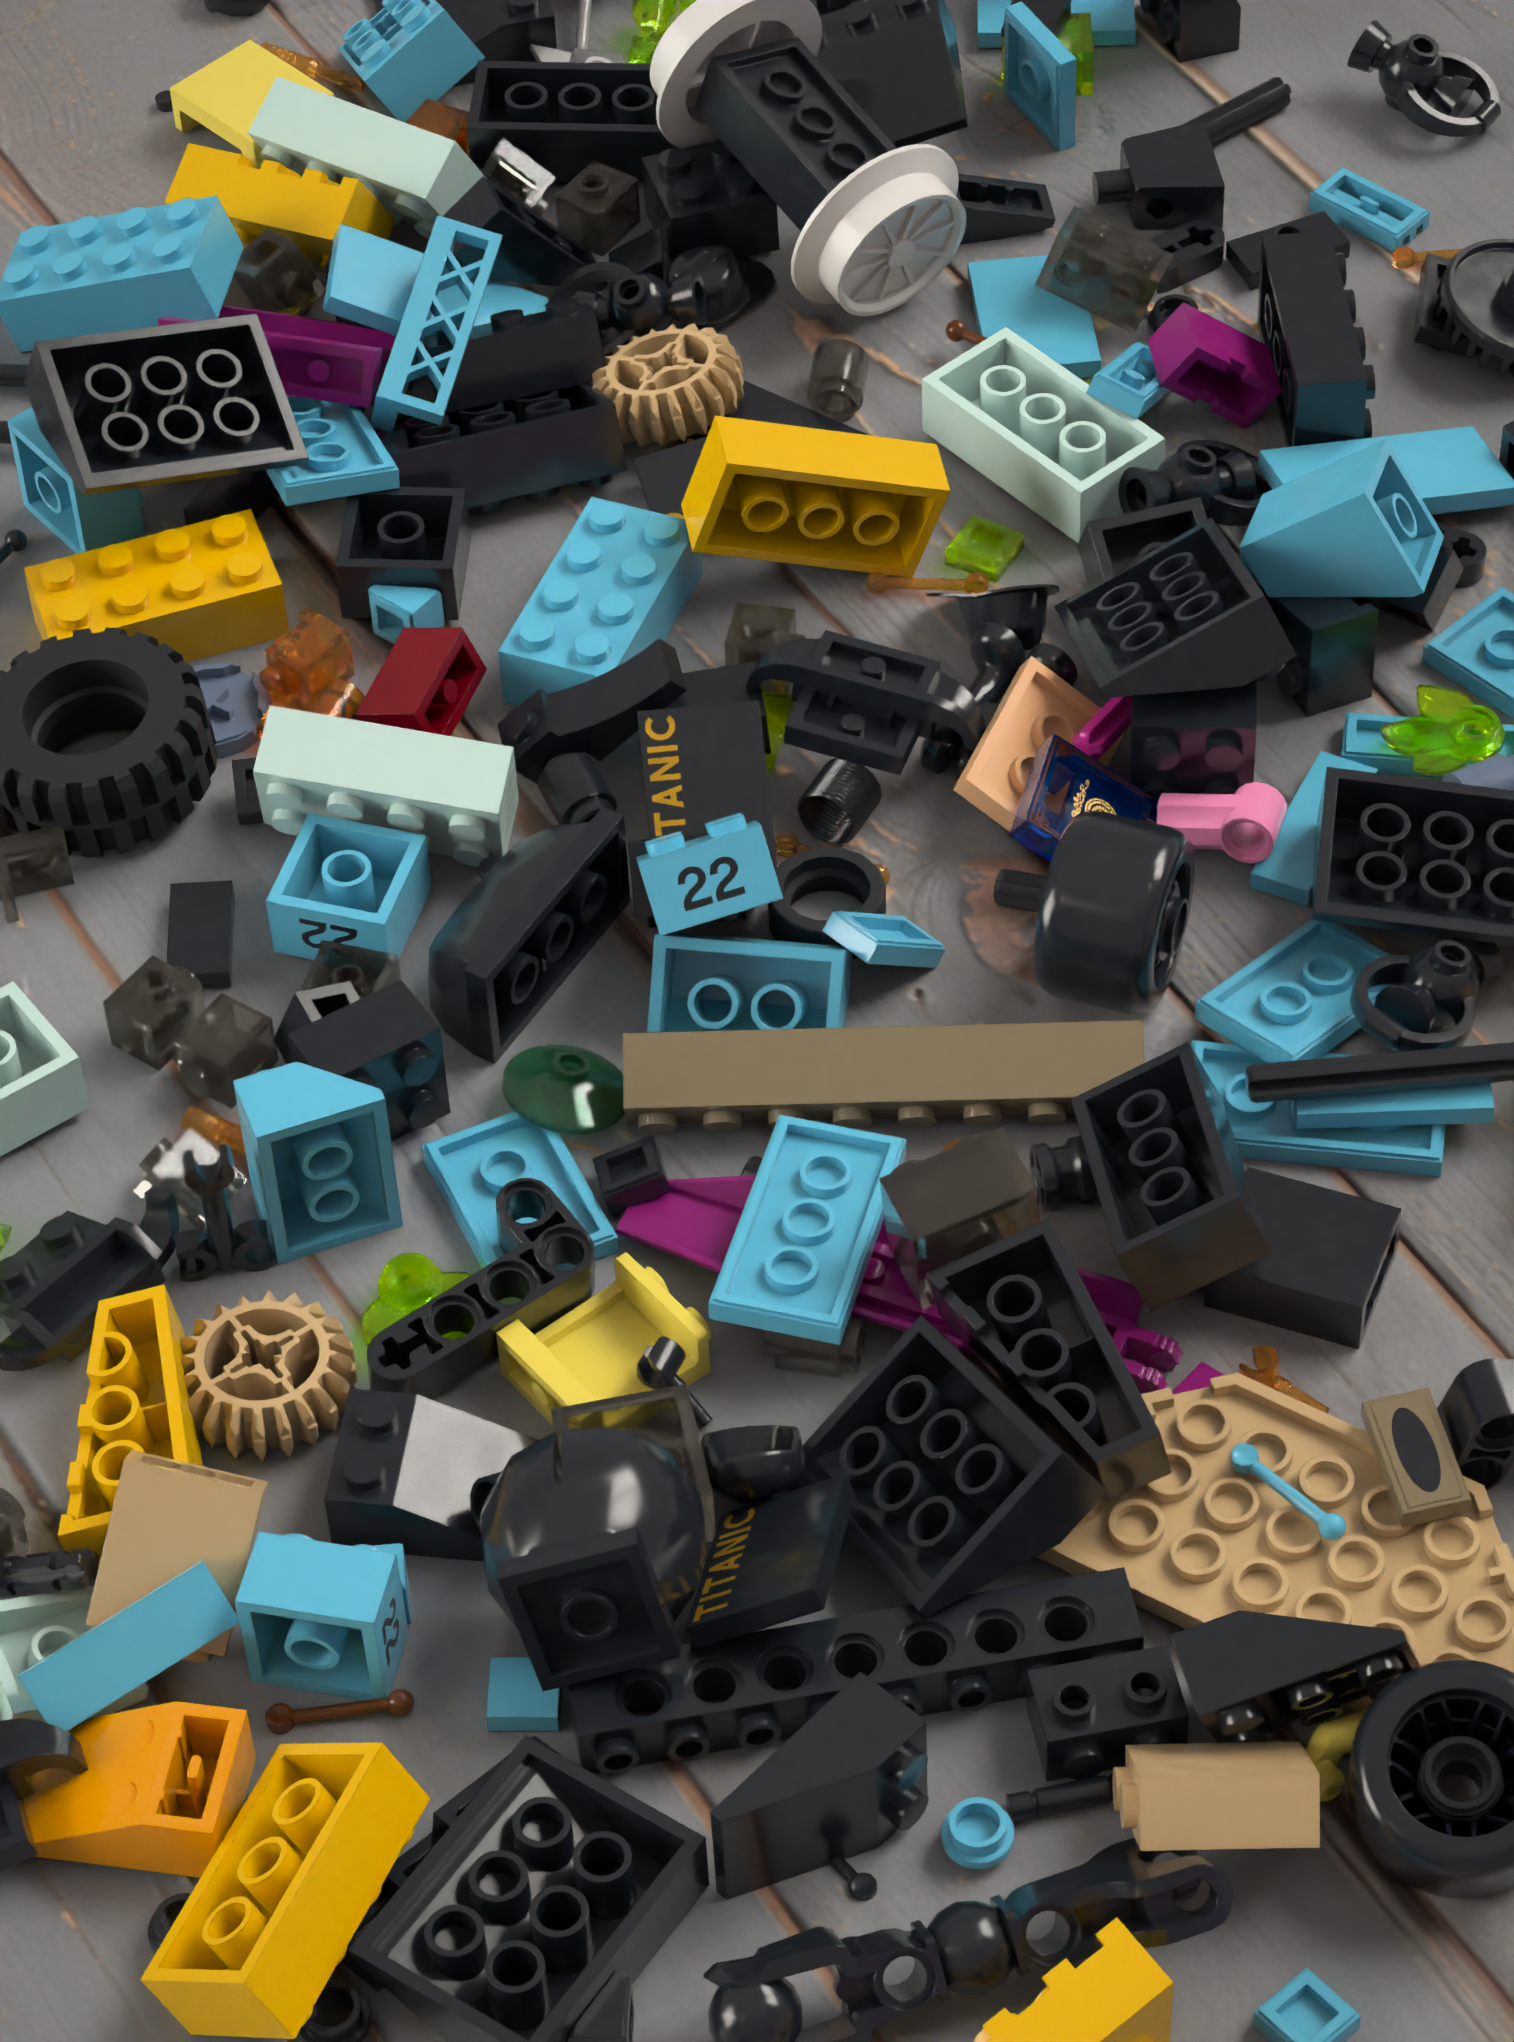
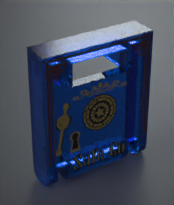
[1009,734,1159,862]

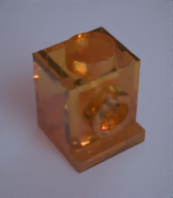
[259,606,355,712]

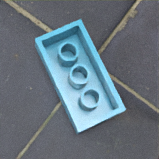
[0,195,244,353]
[498,497,703,706]

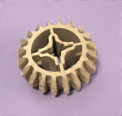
[592,324,744,447]
[180,1289,358,1462]

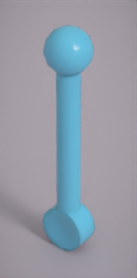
[1231,1443,1346,1540]

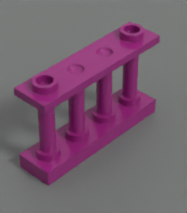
[158,305,412,408]

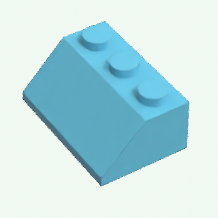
[647,932,853,1033]
[233,1062,403,1265]

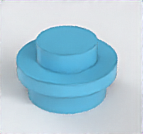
[941,1797,1014,1869]

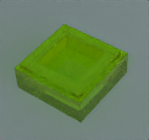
[945,515,1024,584]

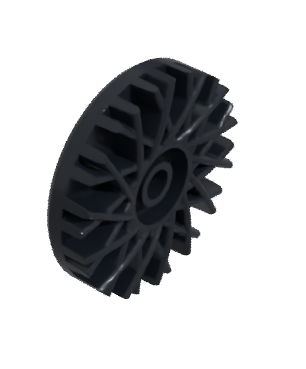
[1435,239,1514,378]

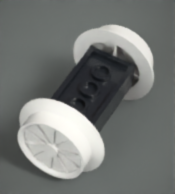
[650,0,966,316]

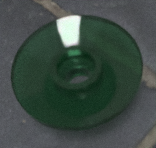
[502,1044,625,1134]

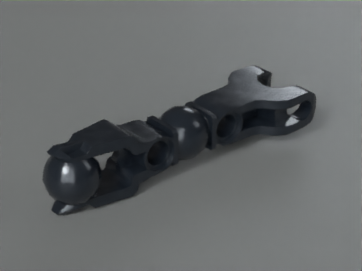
[703,1838,1233,2042]

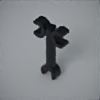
[174,1144,274,1282]

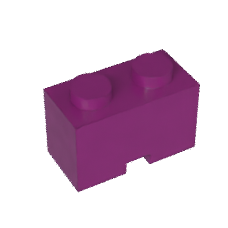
[1147,302,1283,429]

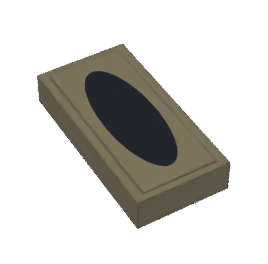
[1361,1387,1471,1528]

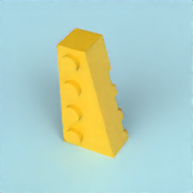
[164,143,396,271]
[58,1284,203,1567]
[973,1917,1173,2042]

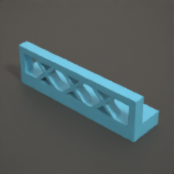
[370,215,502,433]

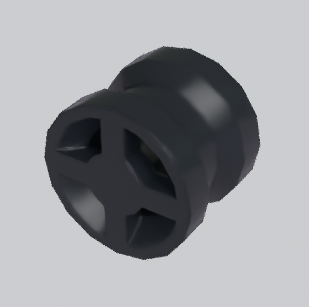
[1029,1135,1097,1209]

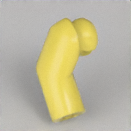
[1305,1709,1367,1802]

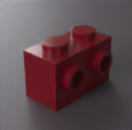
[355,627,487,736]

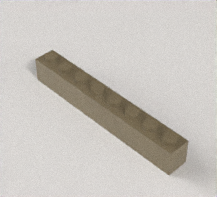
[623,1020,1145,1133]

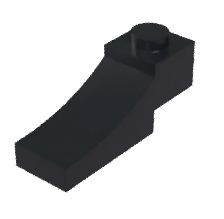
[497,638,687,785]

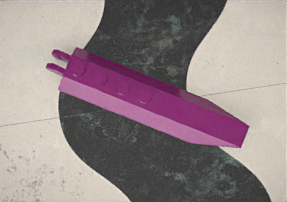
[615,1175,1184,1394]

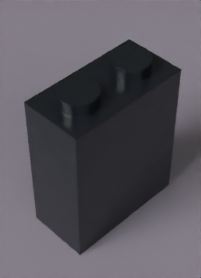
[1204,1167,1402,1350]

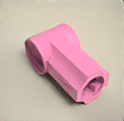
[1156,782,1287,864]

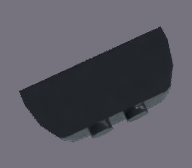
[428,807,631,1064]

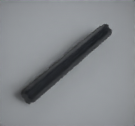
[1245,1042,1514,1103]

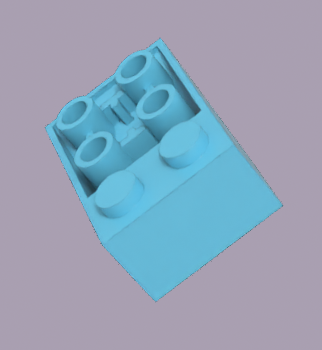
[338,0,485,124]

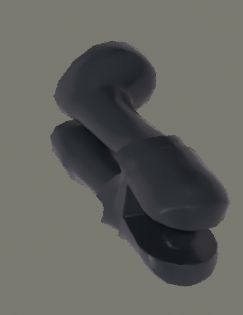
[920,622,1078,781]

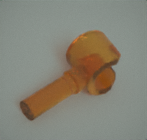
[1239,1345,1329,1414]

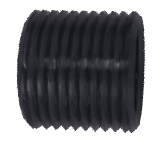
[797,758,882,845]

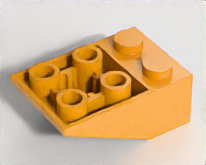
[23,1701,256,1878]

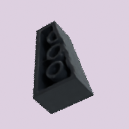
[925,1218,1172,1501]

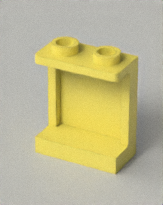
[170,40,334,169]
[496,1252,711,1436]

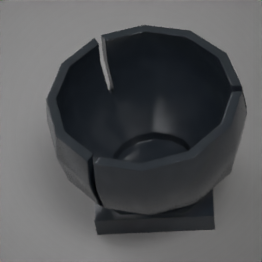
[480,1428,707,1691]

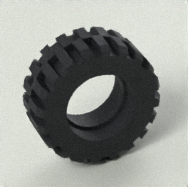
[0,627,217,857]

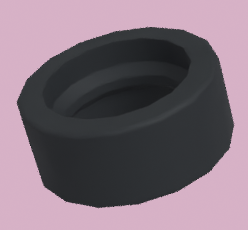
[768,847,886,960]

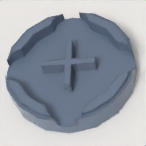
[192,662,272,759]

